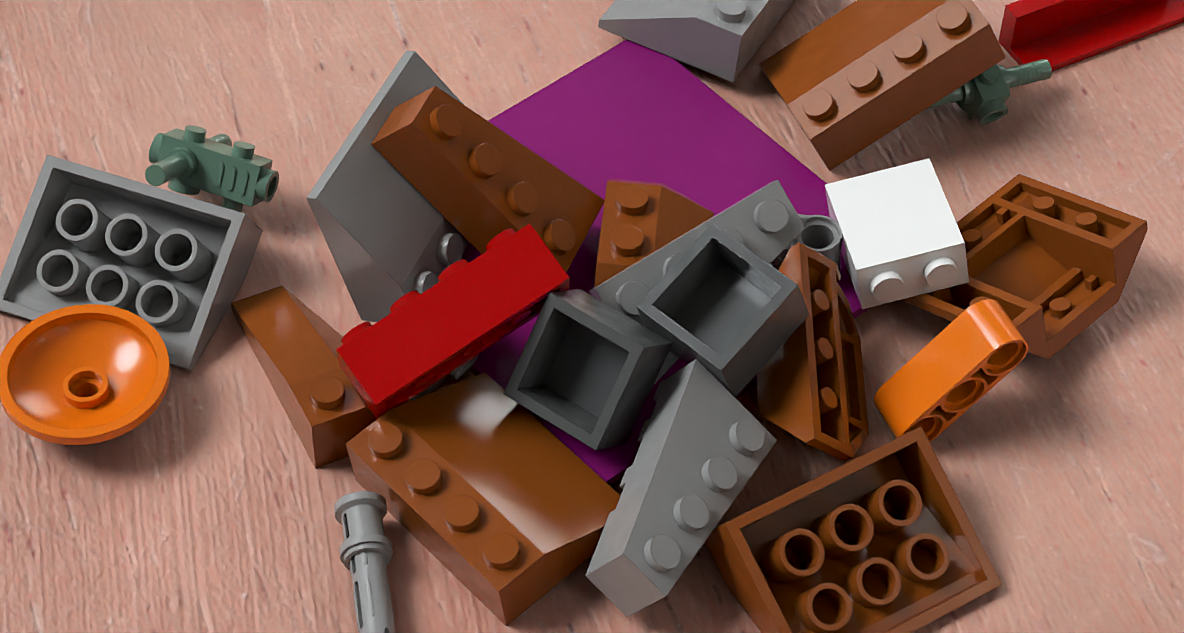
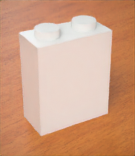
[825,158,969,309]

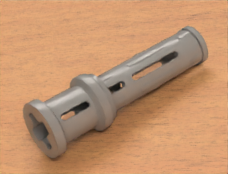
[334,491,395,633]

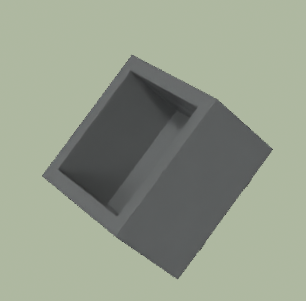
[636,223,809,397]
[503,289,673,450]

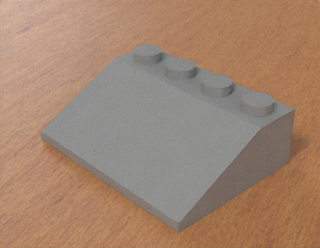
[598,0,795,82]
[307,51,470,322]
[0,155,263,371]

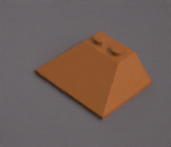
[902,174,1148,359]

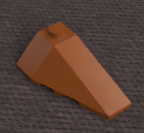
[231,286,408,469]

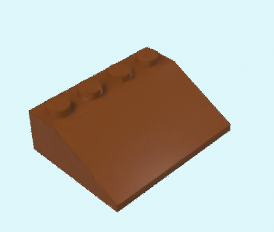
[759,0,1006,171]
[346,372,621,626]
[705,426,1002,633]

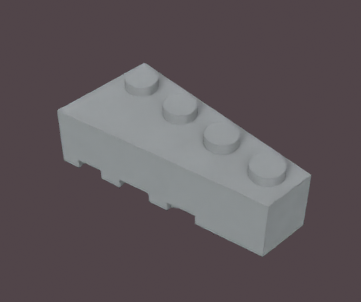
[585,359,777,617]

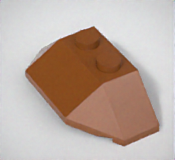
[595,178,714,287]
[756,242,869,462]

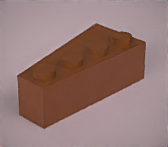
[371,86,605,272]

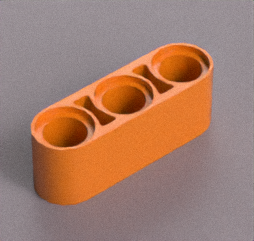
[874,299,1028,443]

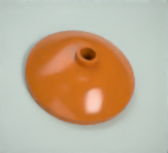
[0,304,170,445]

